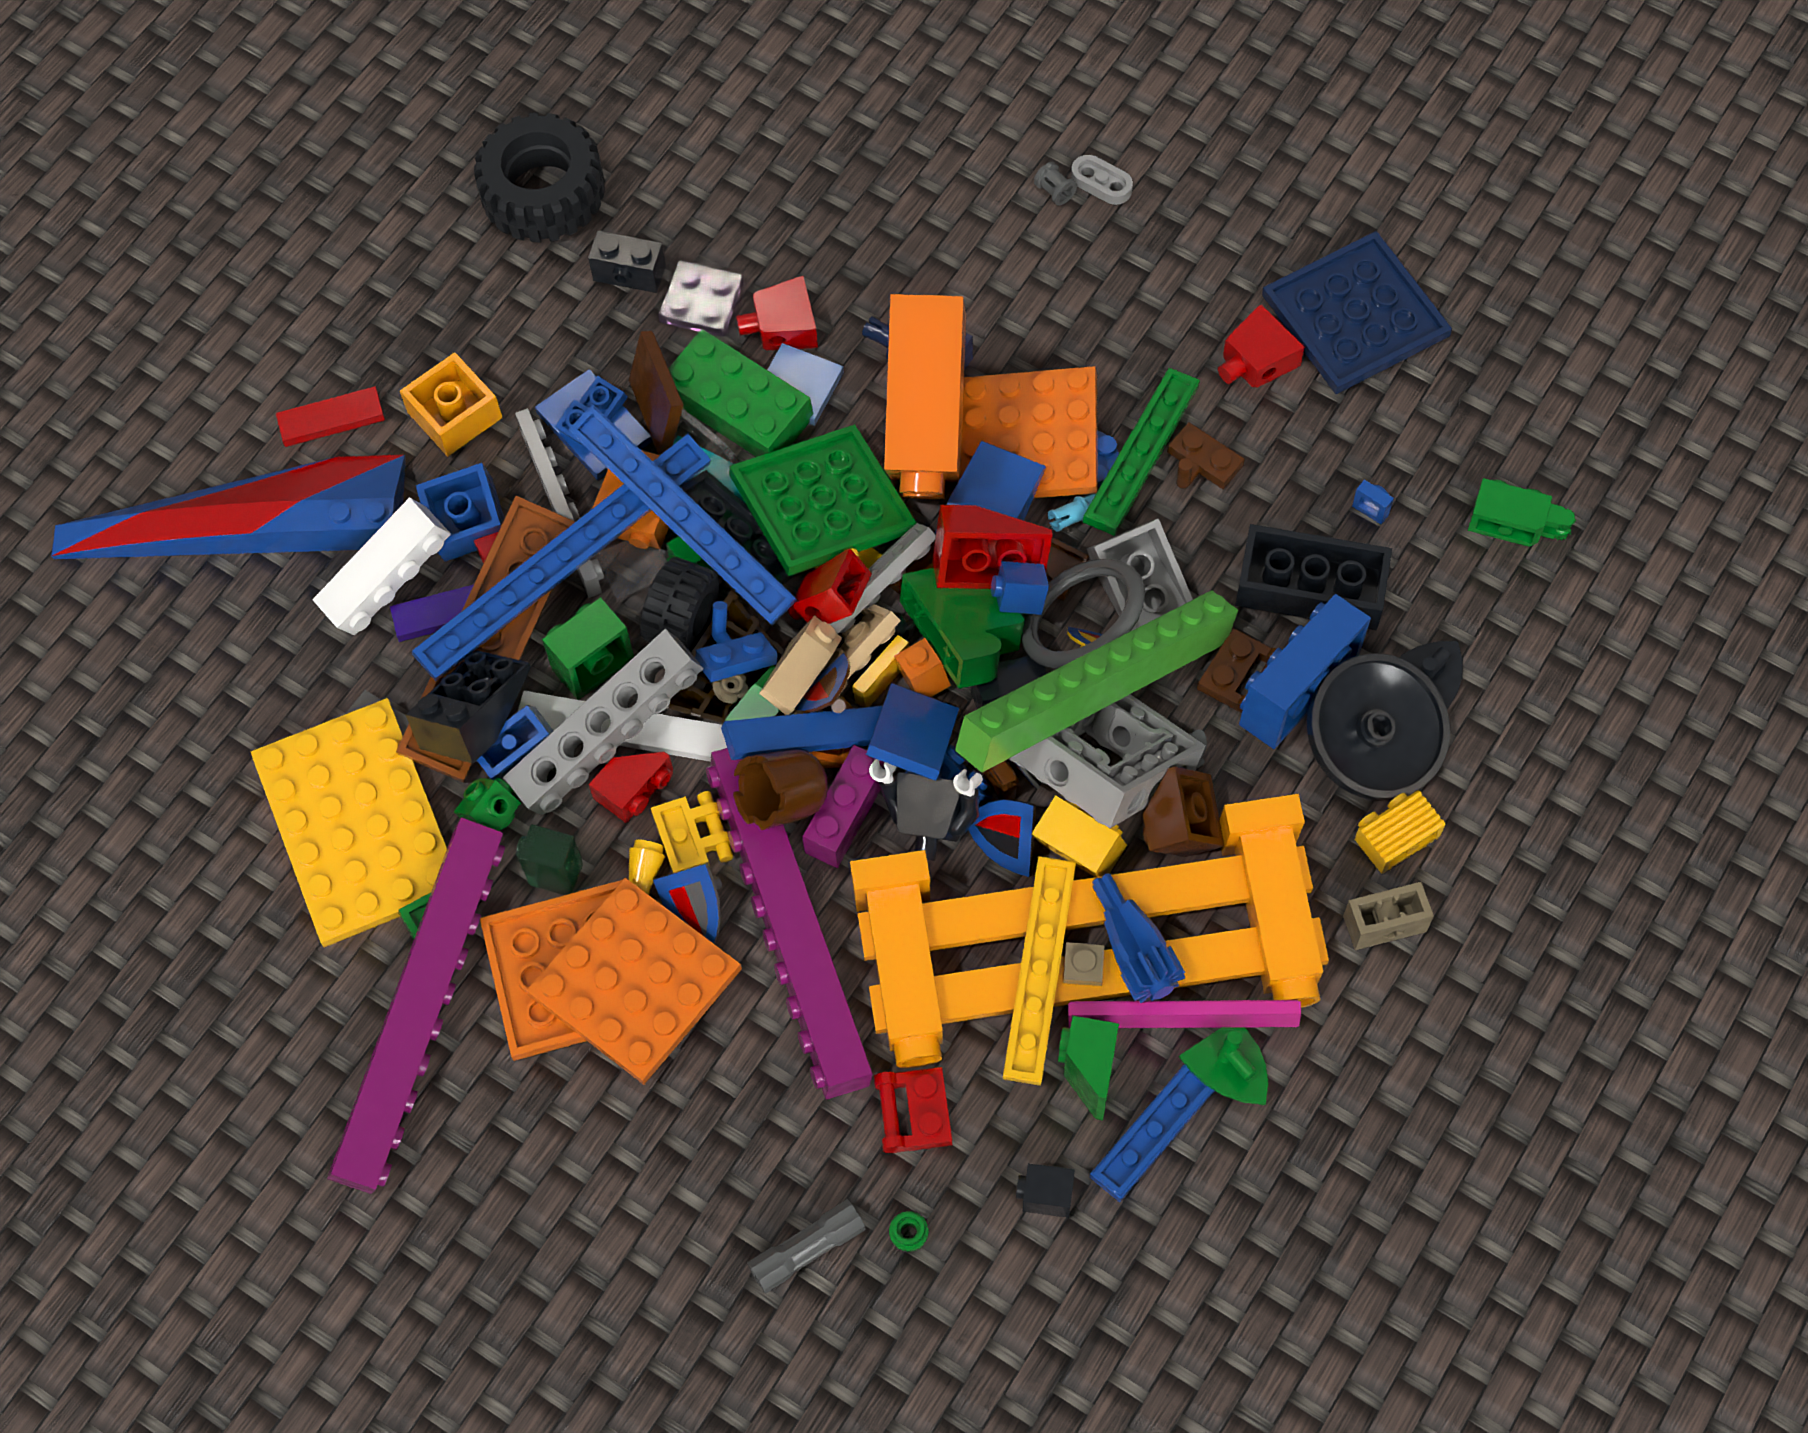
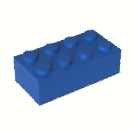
[1239,594,1371,749]

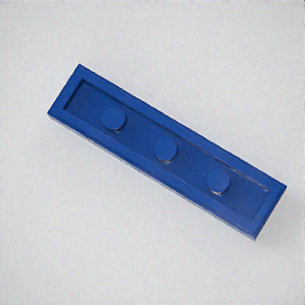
[1090,1064,1214,1202]

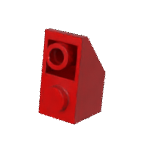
[588,752,673,823]

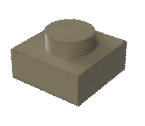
[1063,942,1104,986]

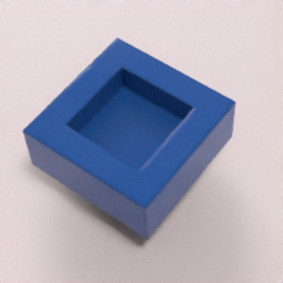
[1352,479,1394,525]

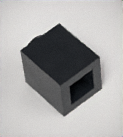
[1016,1163,1075,1218]

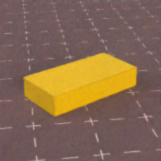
[852,635,910,708]

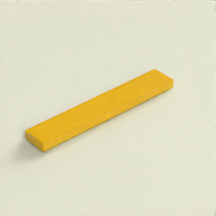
[1003,856,1076,1086]

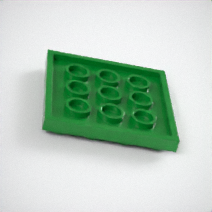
[729,424,917,576]

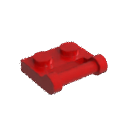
[874,1067,952,1153]

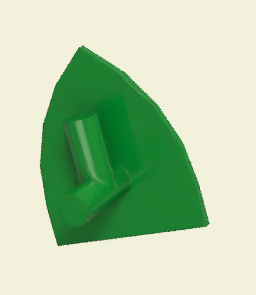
[1179,1027,1268,1105]

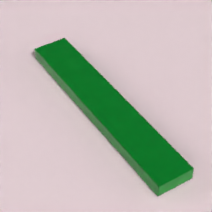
[1083,368,1200,536]

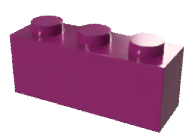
[803,745,885,868]

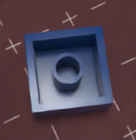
[416,463,505,562]

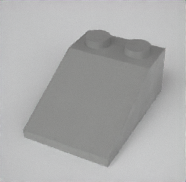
[1086,518,1193,631]

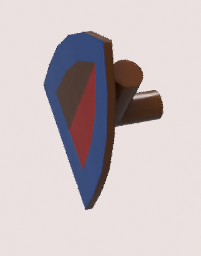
[795,653,854,713]

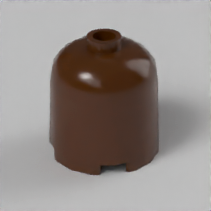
[733,749,828,830]

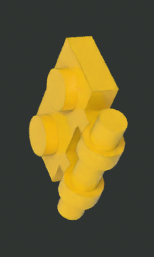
[651,791,734,873]

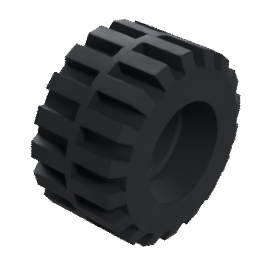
[641,557,719,653]

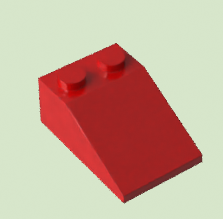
[933,505,1053,589]

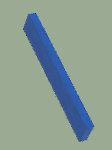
[721,706,883,760]

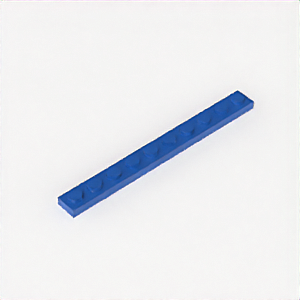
[412,434,711,682]

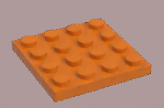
[958,366,1098,498]
[526,878,742,1085]
[480,880,623,1061]

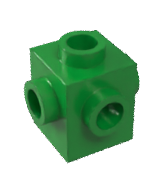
[454,778,521,831]

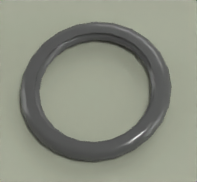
[1022,559,1145,669]

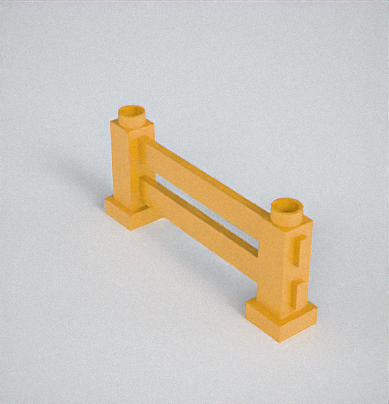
[850,794,1329,1068]

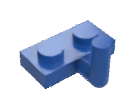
[695,601,777,682]

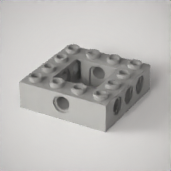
[1009,694,1206,828]

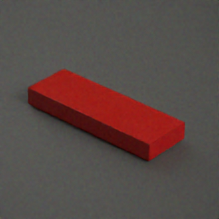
[276,386,385,447]

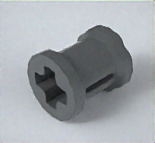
[1034,162,1077,206]

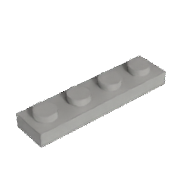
[830,523,936,634]

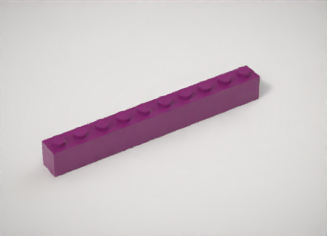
[706,748,873,1100]
[327,817,505,1194]

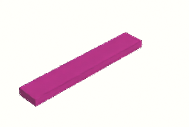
[1068,1000,1301,1028]

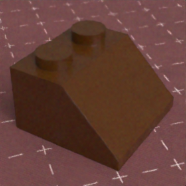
[1143,766,1224,857]

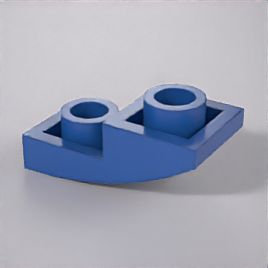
[554,376,628,446]

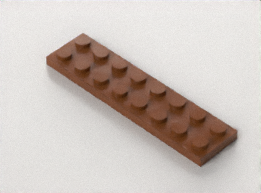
[396,496,575,783]

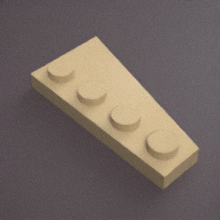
[790,604,901,715]

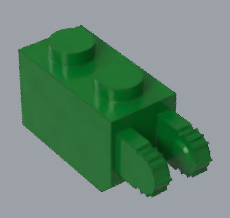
[1467,478,1576,547]

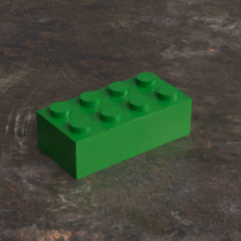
[668,329,814,457]

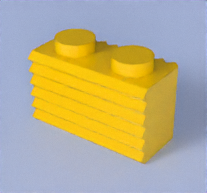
[1354,790,1446,874]

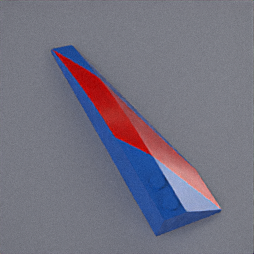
[51,455,406,559]

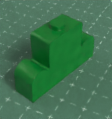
[900,568,1024,689]

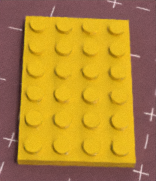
[251,698,447,947]

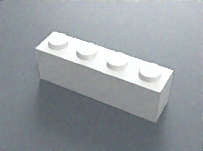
[312,497,451,636]

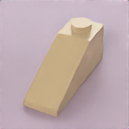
[759,615,842,715]

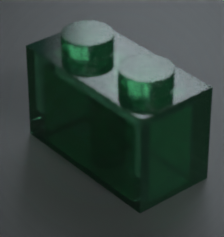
[516,824,583,895]

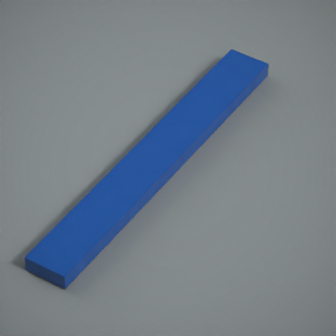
[568,404,797,626]

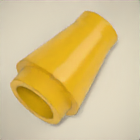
[629,839,665,895]

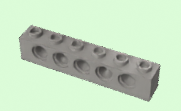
[503,629,704,816]

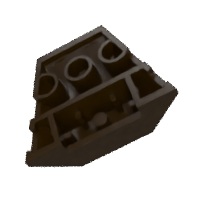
[667,589,784,723]

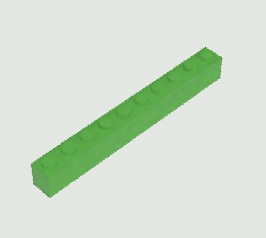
[955,590,1238,772]

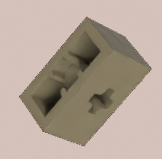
[1343,882,1434,950]

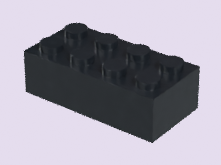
[1235,524,1392,630]

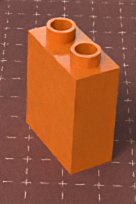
[884,294,966,499]

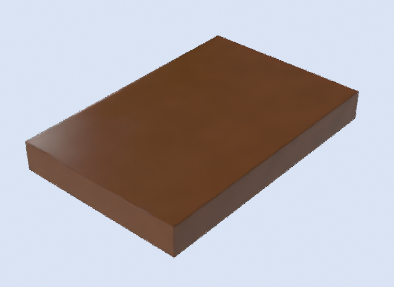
[629,331,684,454]

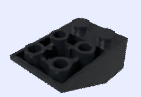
[406,650,531,764]

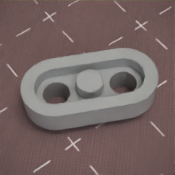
[1071,155,1133,205]

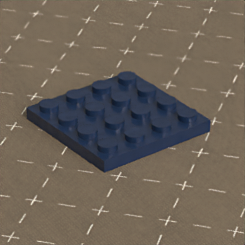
[1262,231,1452,394]

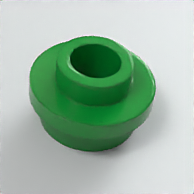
[889,1211,929,1252]

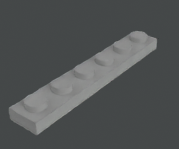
[515,408,604,598]

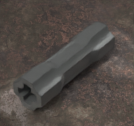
[747,1199,866,1294]

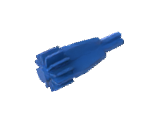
[1092,873,1185,1003]

